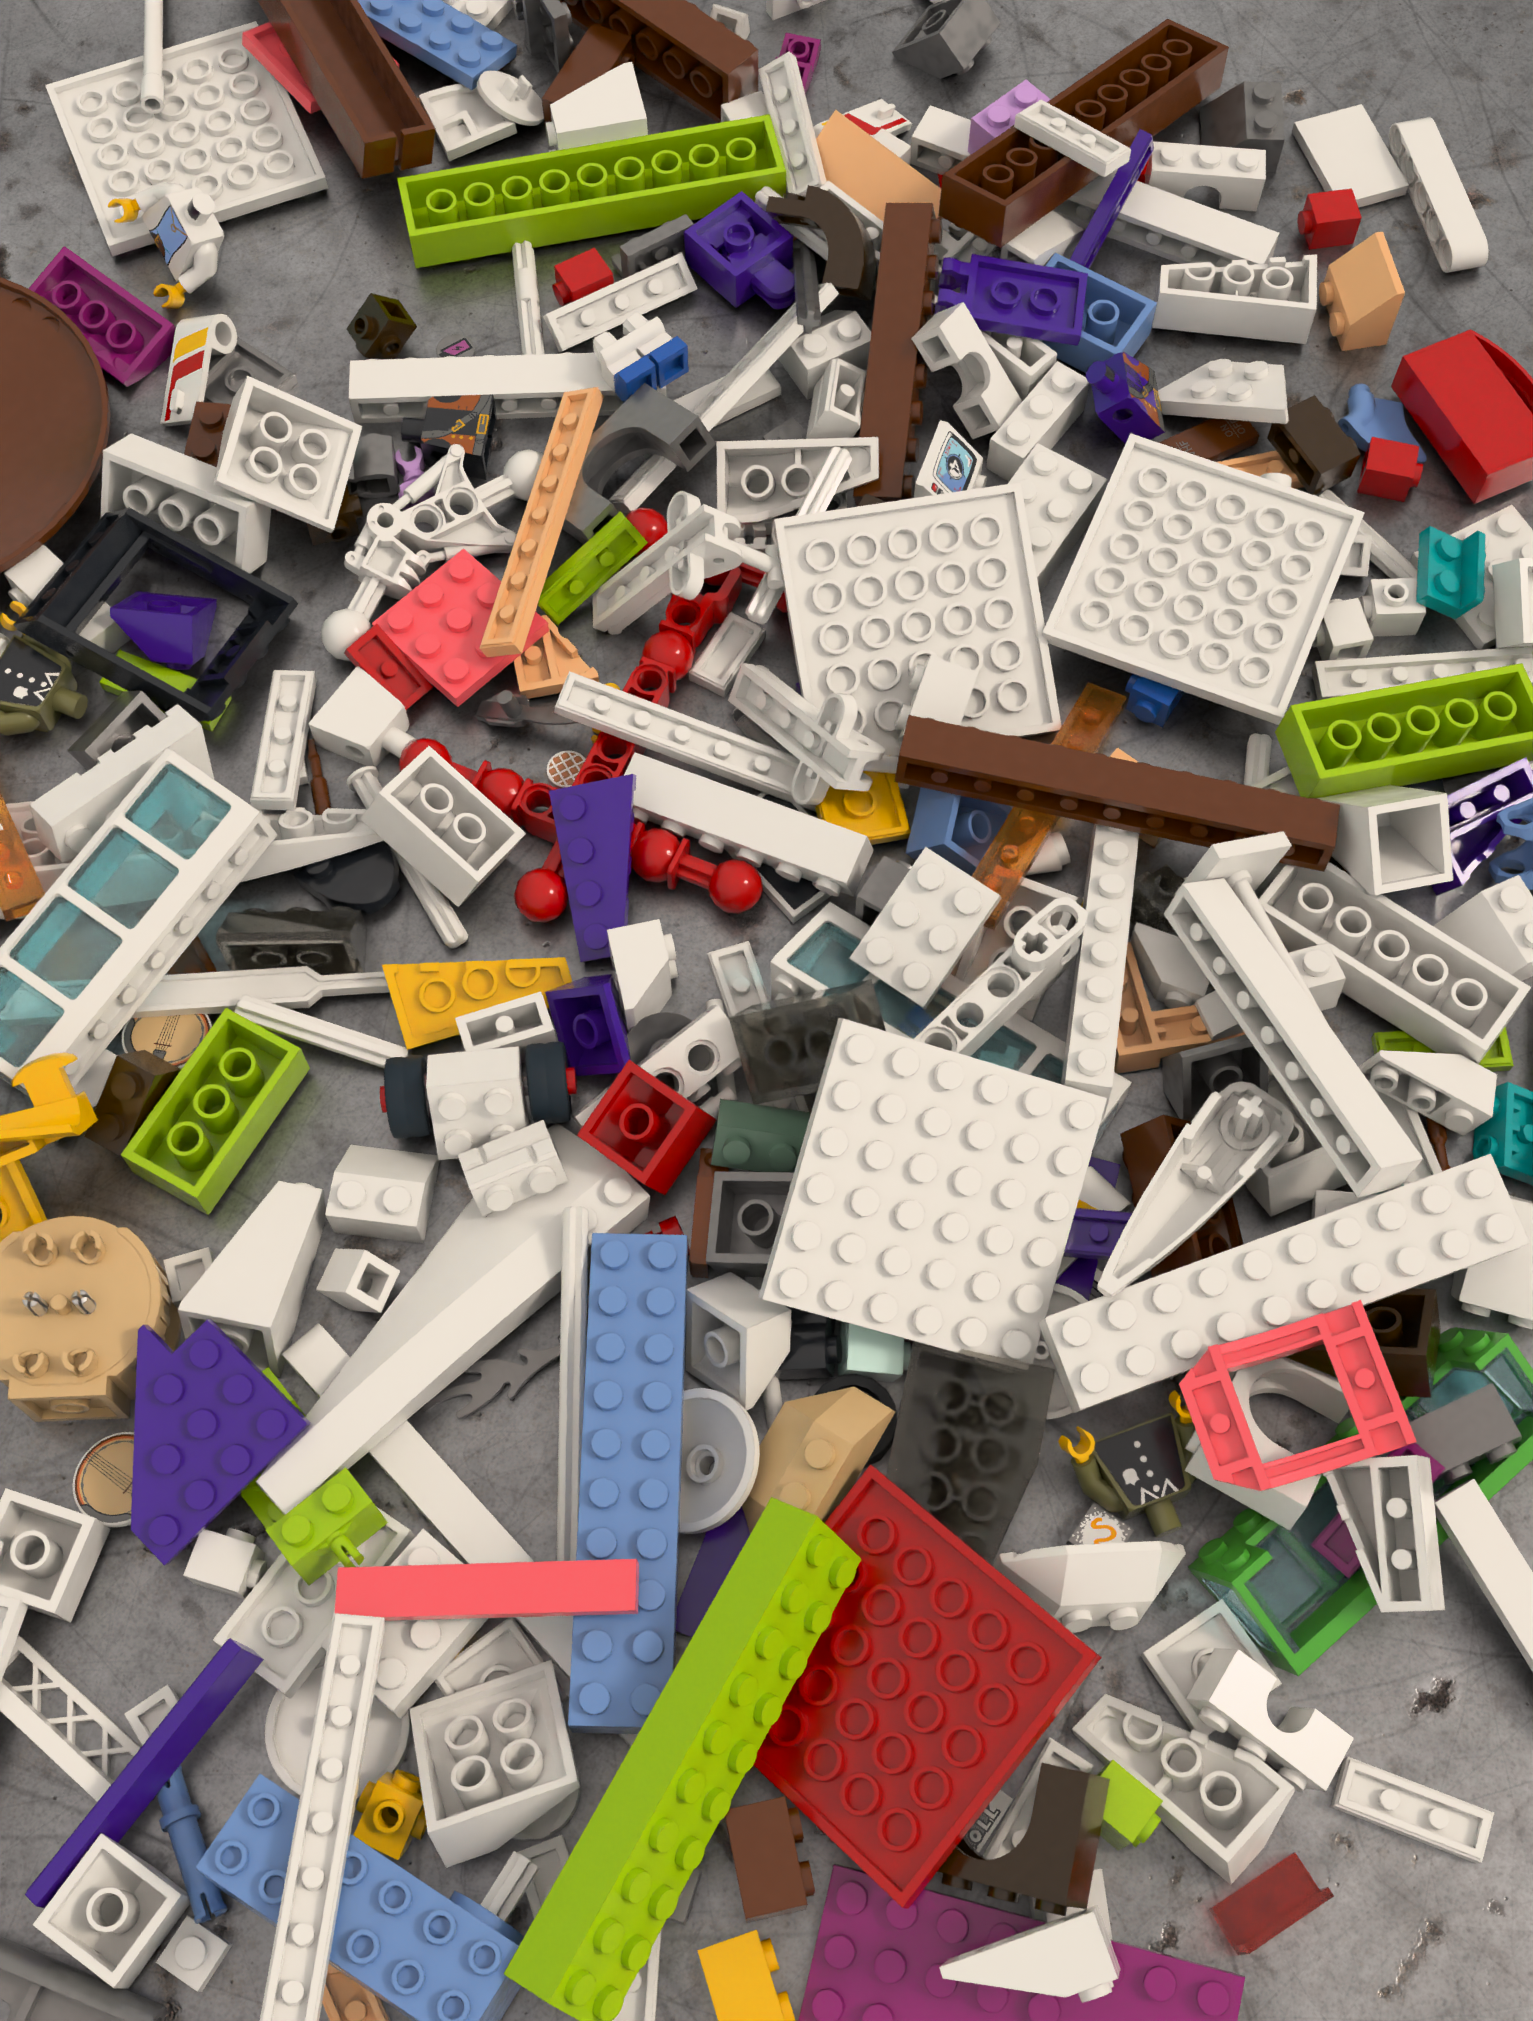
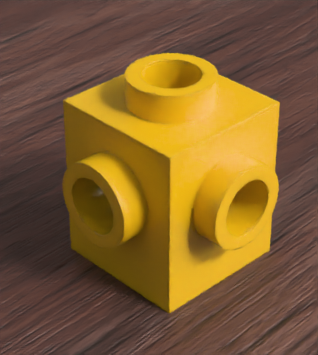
[353,1770,427,1860]

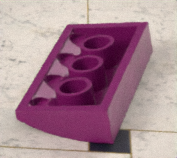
[28,246,176,387]

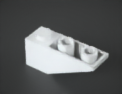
[1359,1050,1497,1136]

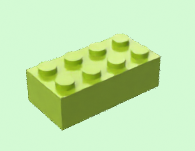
[121,1008,310,1216]

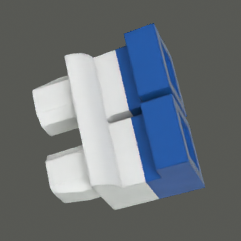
[593,312,689,403]

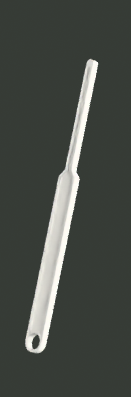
[0,966,390,1027]

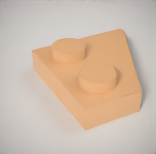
[514,615,599,699]

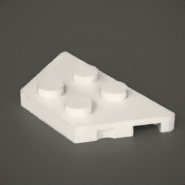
[1158,359,1289,424]

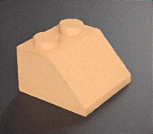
[1319,232,1405,351]

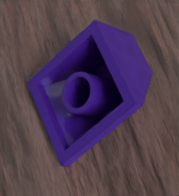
[110,591,217,670]
[545,974,631,1076]

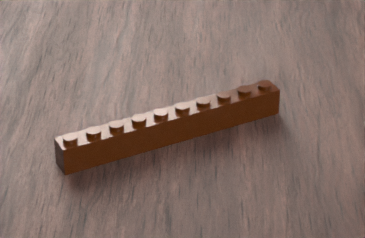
[894,715,1340,872]

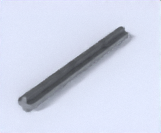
[793,242,821,334]

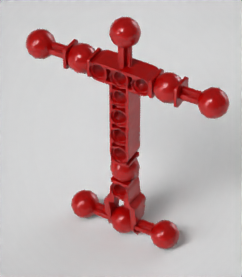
[399,507,788,923]

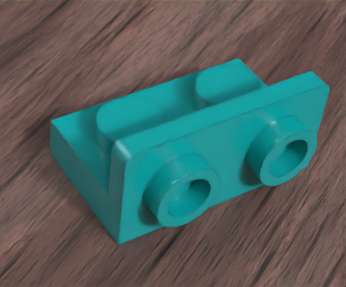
[1416,526,1486,620]
[1473,1082,1533,1185]

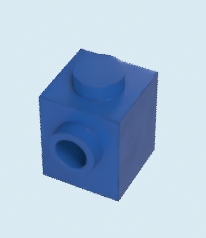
[1125,674,1184,728]

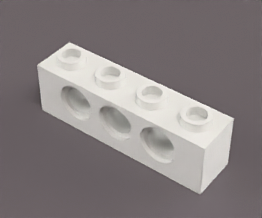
[571,1005,751,1128]

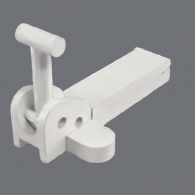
[592,491,783,635]
[728,663,910,806]

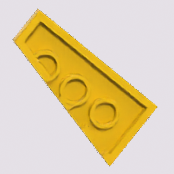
[382,957,573,1050]

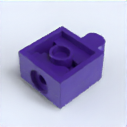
[684,191,795,309]

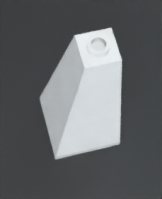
[178,1181,326,1377]

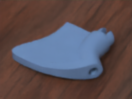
[1338,383,1427,464]

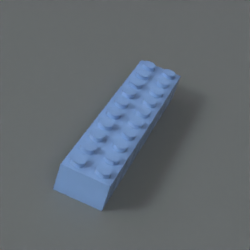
[568,1233,688,1734]

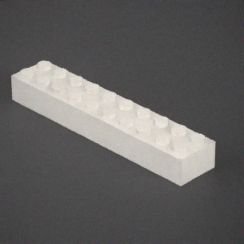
[1038,1154,1530,1414]

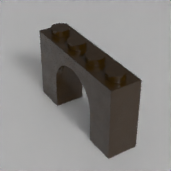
[937,1763,1110,1916]

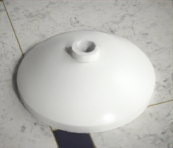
[679,1388,760,1534]

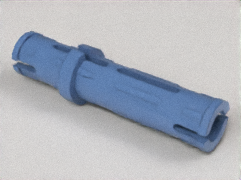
[156,1764,227,1924]

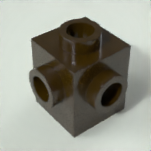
[347,293,417,360]

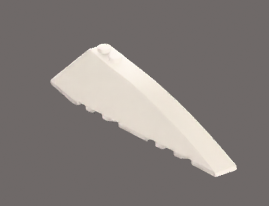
[256,1123,650,1515]

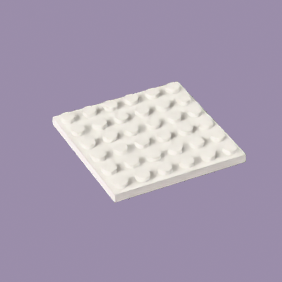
[45,21,328,257]
[1042,433,1365,725]
[773,482,1062,757]
[758,1018,1107,1373]

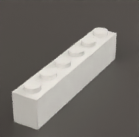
[624,752,874,896]

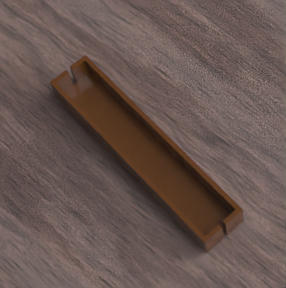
[257,0,436,179]

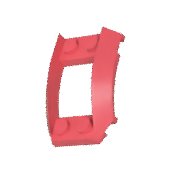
[1179,1300,1417,1491]

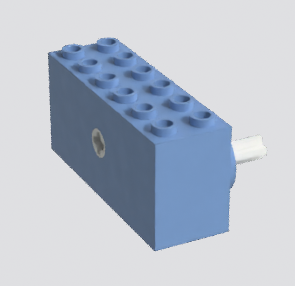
[195,1774,540,2021]

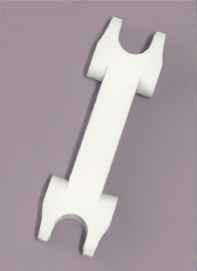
[913,896,1088,1057]

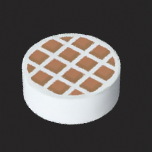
[547,751,586,789]

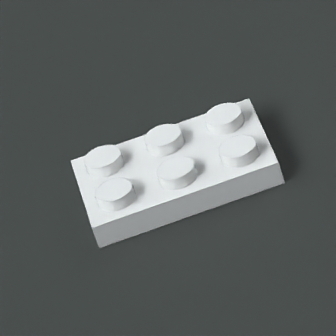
[850,847,1002,1010]

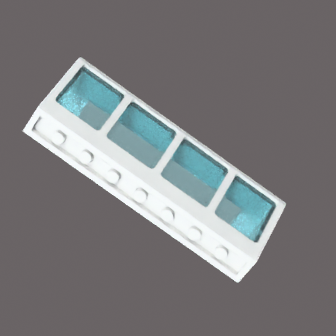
[0,748,277,1096]
[770,902,1132,1148]

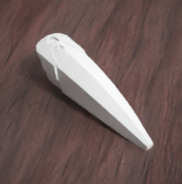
[1097,1081,1294,1298]

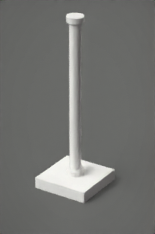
[1173,831,1330,1027]

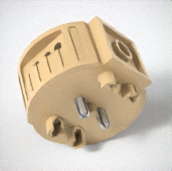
[0,1216,182,1422]

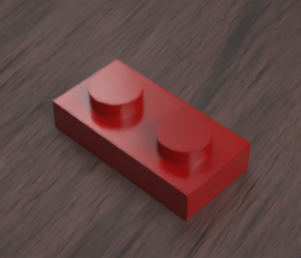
[344,624,433,711]

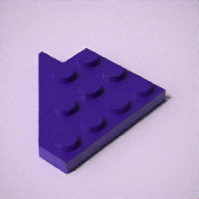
[131,1319,311,1566]

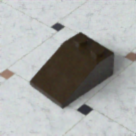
[1285,1288,1441,1398]

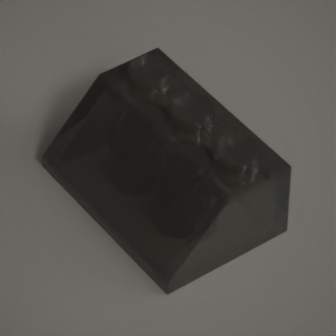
[216,906,367,975]

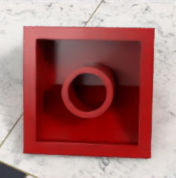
[577,1060,717,1195]

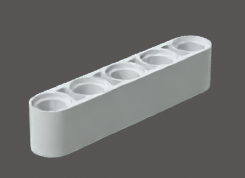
[1389,117,1489,273]

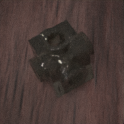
[1130,864,1185,933]

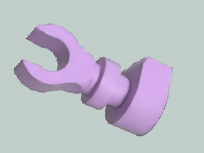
[395,446,435,510]

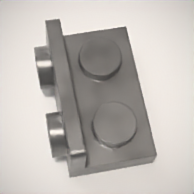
[612,214,694,279]

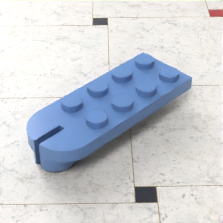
[358,0,517,90]

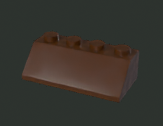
[1120,1114,1244,1278]

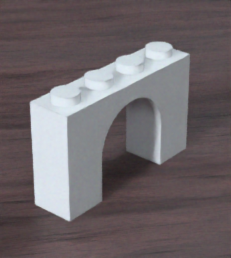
[1184,1357,1349,1530]

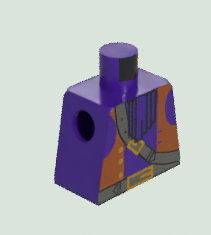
[1086,352,1165,444]

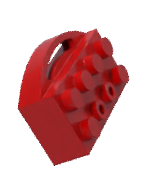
[1391,329,1533,504]

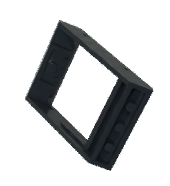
[13,507,298,722]

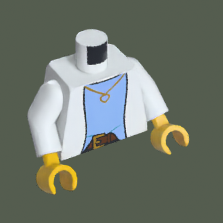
[108,182,224,309]

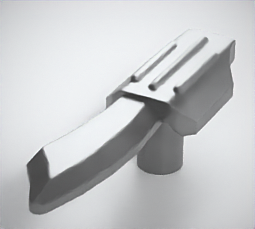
[475,690,578,727]

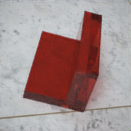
[1209,1852,1334,1956]

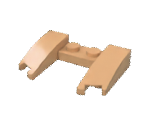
[1114,942,1246,1074]

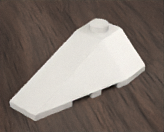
[716,437,879,524]
[1072,1694,1295,1885]

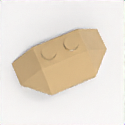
[742,1387,896,1534]

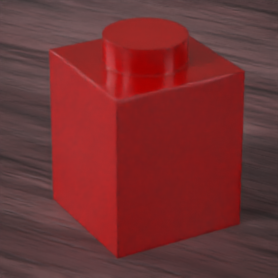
[1297,188,1362,250]
[552,247,614,306]
[1357,437,1423,502]

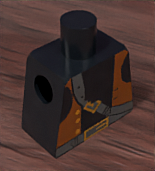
[401,394,497,480]

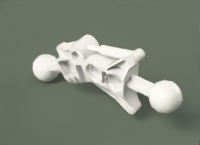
[321,444,543,661]

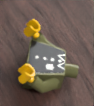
[0,601,88,736]
[1058,1390,1197,1538]

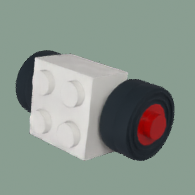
[380,1041,577,1160]

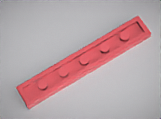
[335,1559,639,1621]

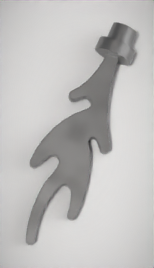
[422,1335,587,1419]

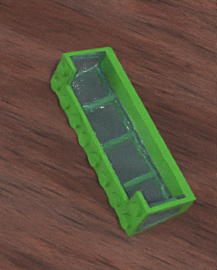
[1188,1327,1533,1676]

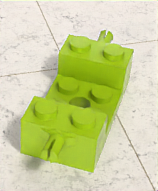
[240,1367,388,1586]

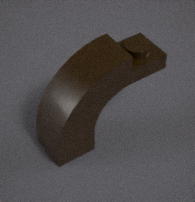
[766,185,876,301]

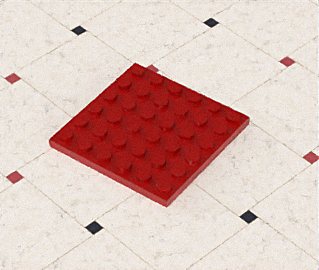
[754,1464,1102,1909]

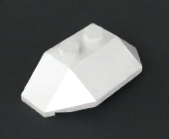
[993,1541,1186,1633]

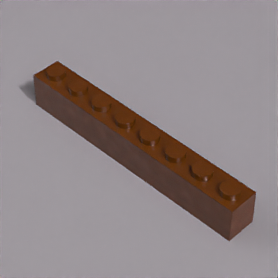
[853,203,943,507]

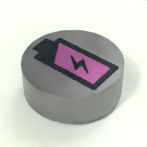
[436,334,476,358]

